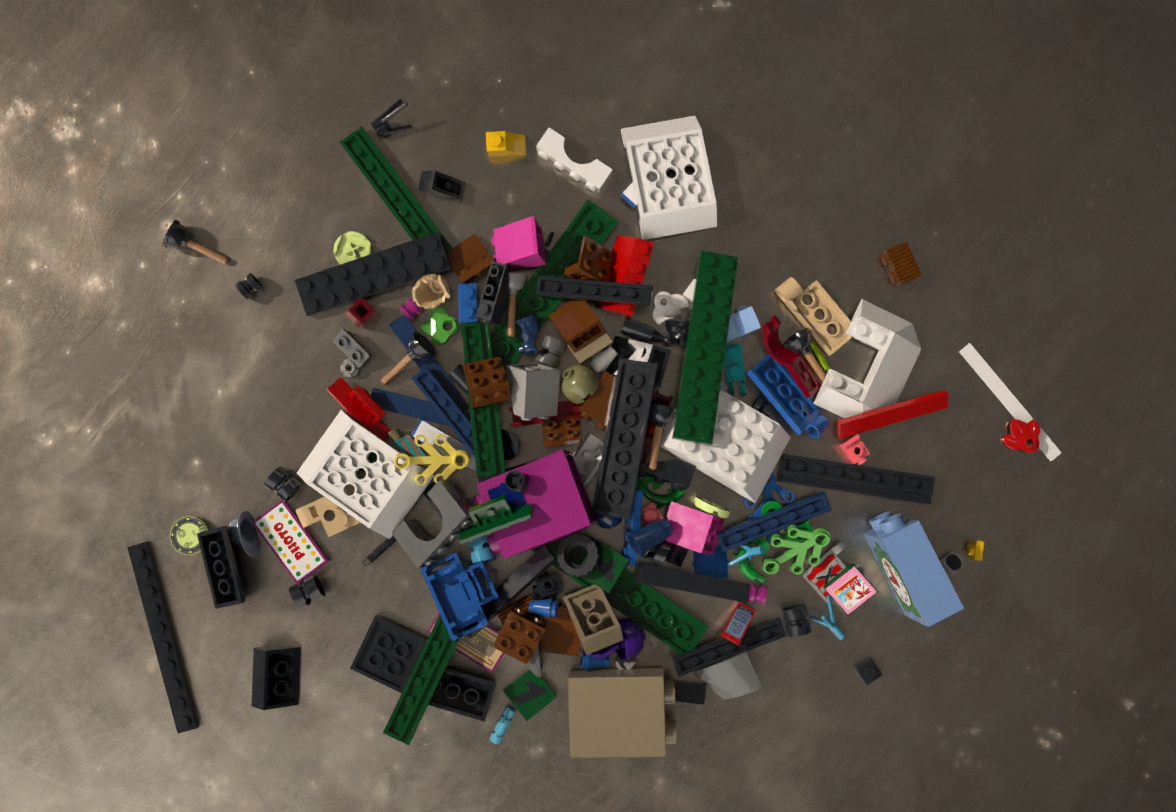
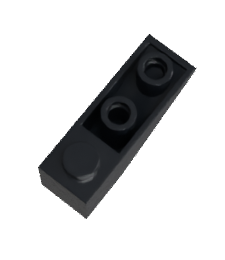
[476,261,510,325]
[639,459,696,492]

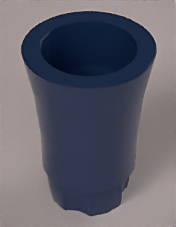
[626,518,673,557]

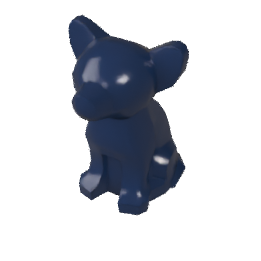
[516,314,539,355]

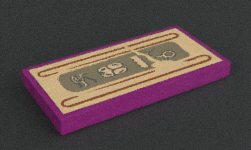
[427,613,505,673]

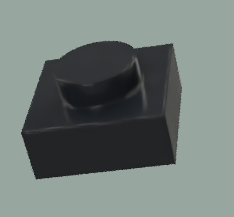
[665,543,689,567]
[855,657,883,685]

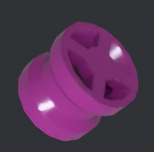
[399,298,423,321]
[748,583,767,605]

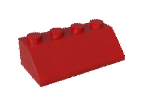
[595,235,654,318]

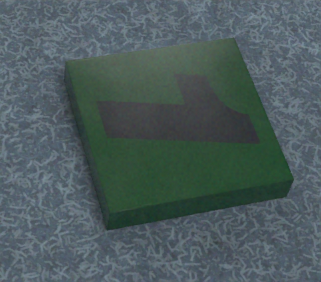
[581,540,630,594]
[503,669,557,721]

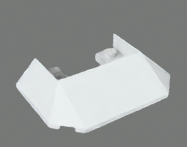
[813,299,921,418]

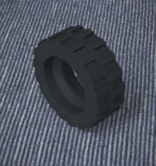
[556,533,602,577]

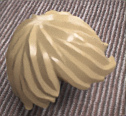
[412,273,451,309]

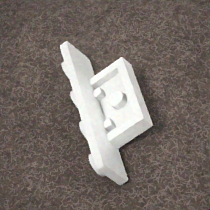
[573,432,605,490]

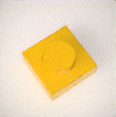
[966,539,984,561]

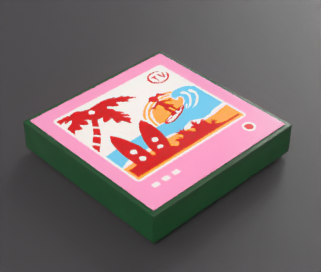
[823,563,878,615]

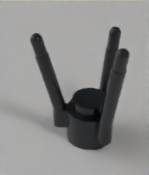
[371,99,412,137]

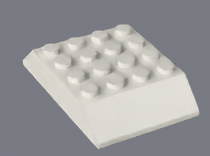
[660,389,791,503]

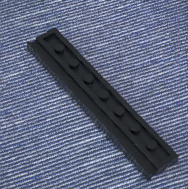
[778,454,935,504]

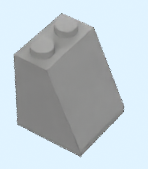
[506,363,560,421]

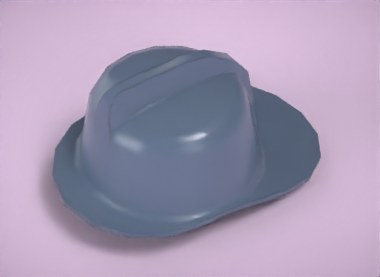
[229,511,260,557]

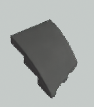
[693,651,762,700]

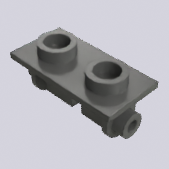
[332,328,372,368]

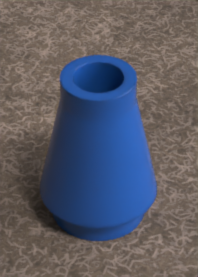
[529,598,558,618]
[580,653,609,671]

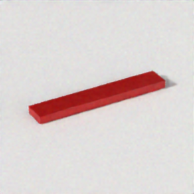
[837,390,949,439]

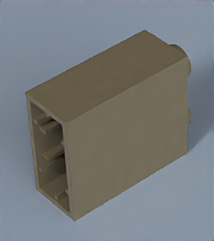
[568,668,676,758]

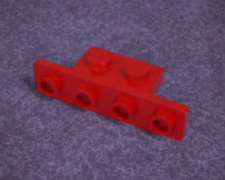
[327,377,391,441]

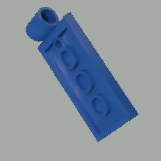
[747,354,830,438]

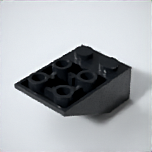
[606,336,671,389]

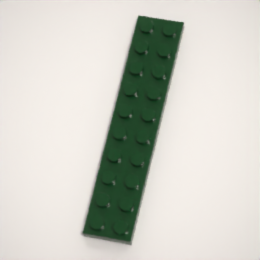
[490,200,619,376]
[672,250,738,446]
[532,534,709,654]

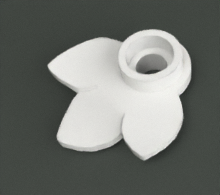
[652,291,689,325]

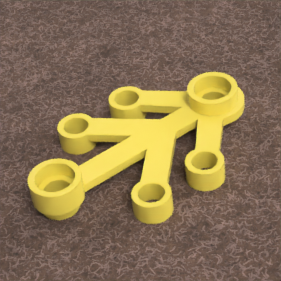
[393,434,470,486]

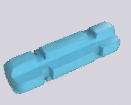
[490,707,515,744]

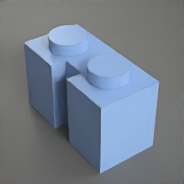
[727,305,761,342]

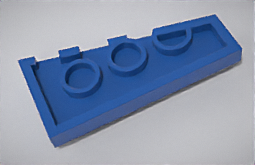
[622,485,643,566]

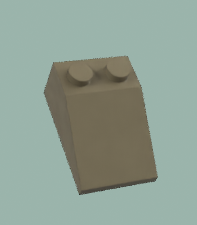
[563,584,623,655]

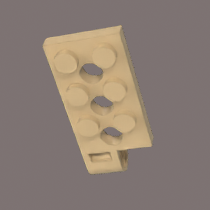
[775,277,852,356]
[295,484,361,537]

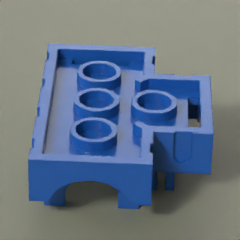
[420,552,500,641]

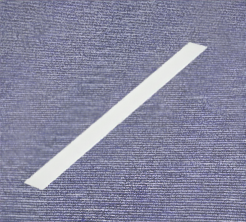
[959,343,1062,461]

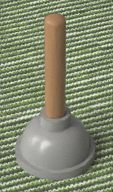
[508,273,528,337]

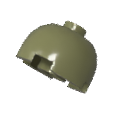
[560,364,599,404]

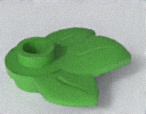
[420,307,459,345]

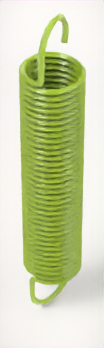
[810,339,831,372]

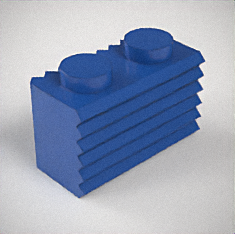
[458,283,480,324]

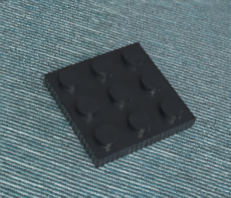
[350,615,428,693]

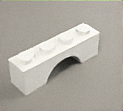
[536,128,613,193]

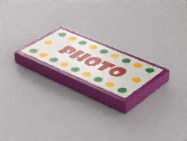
[252,500,330,584]

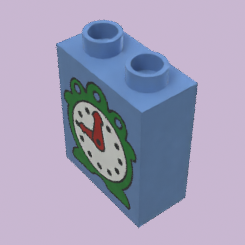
[863,511,964,627]

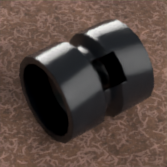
[264,466,302,503]
[641,541,671,566]
[289,575,326,610]
[781,604,812,637]

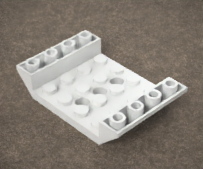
[621,116,717,240]
[297,410,434,539]

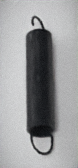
[363,535,397,566]

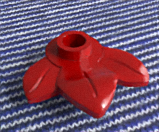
[1002,419,1040,453]

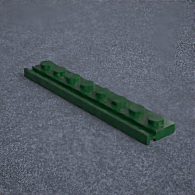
[340,126,452,252]
[460,321,506,477]
[383,615,465,746]

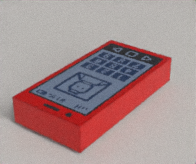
[721,602,756,646]

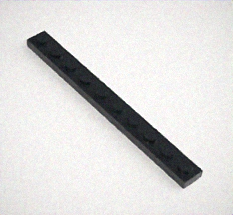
[127,541,199,734]

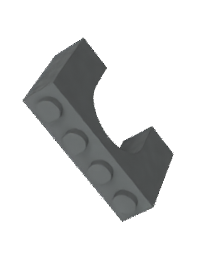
[392,480,473,568]

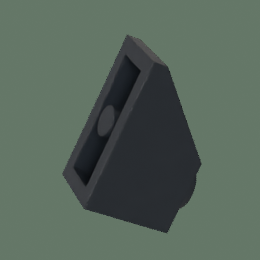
[418,170,465,200]

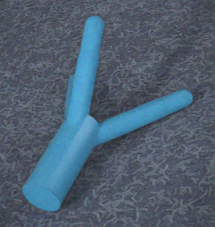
[729,544,765,566]
[810,596,846,640]

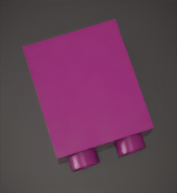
[474,450,598,559]

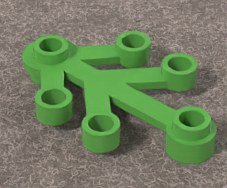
[763,524,831,575]

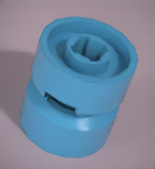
[468,535,497,565]

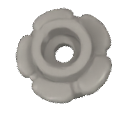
[340,359,359,378]

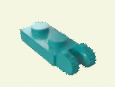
[724,343,746,397]

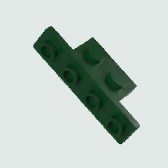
[459,495,533,544]

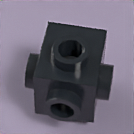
[532,572,564,600]

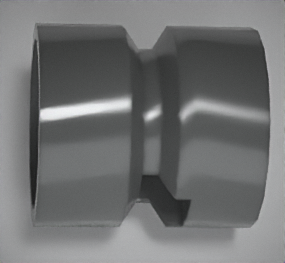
[535,335,567,369]

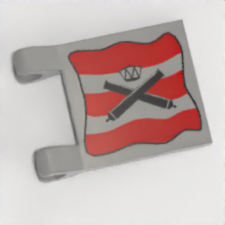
[802,540,866,603]

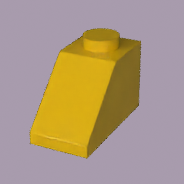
[486,131,526,157]

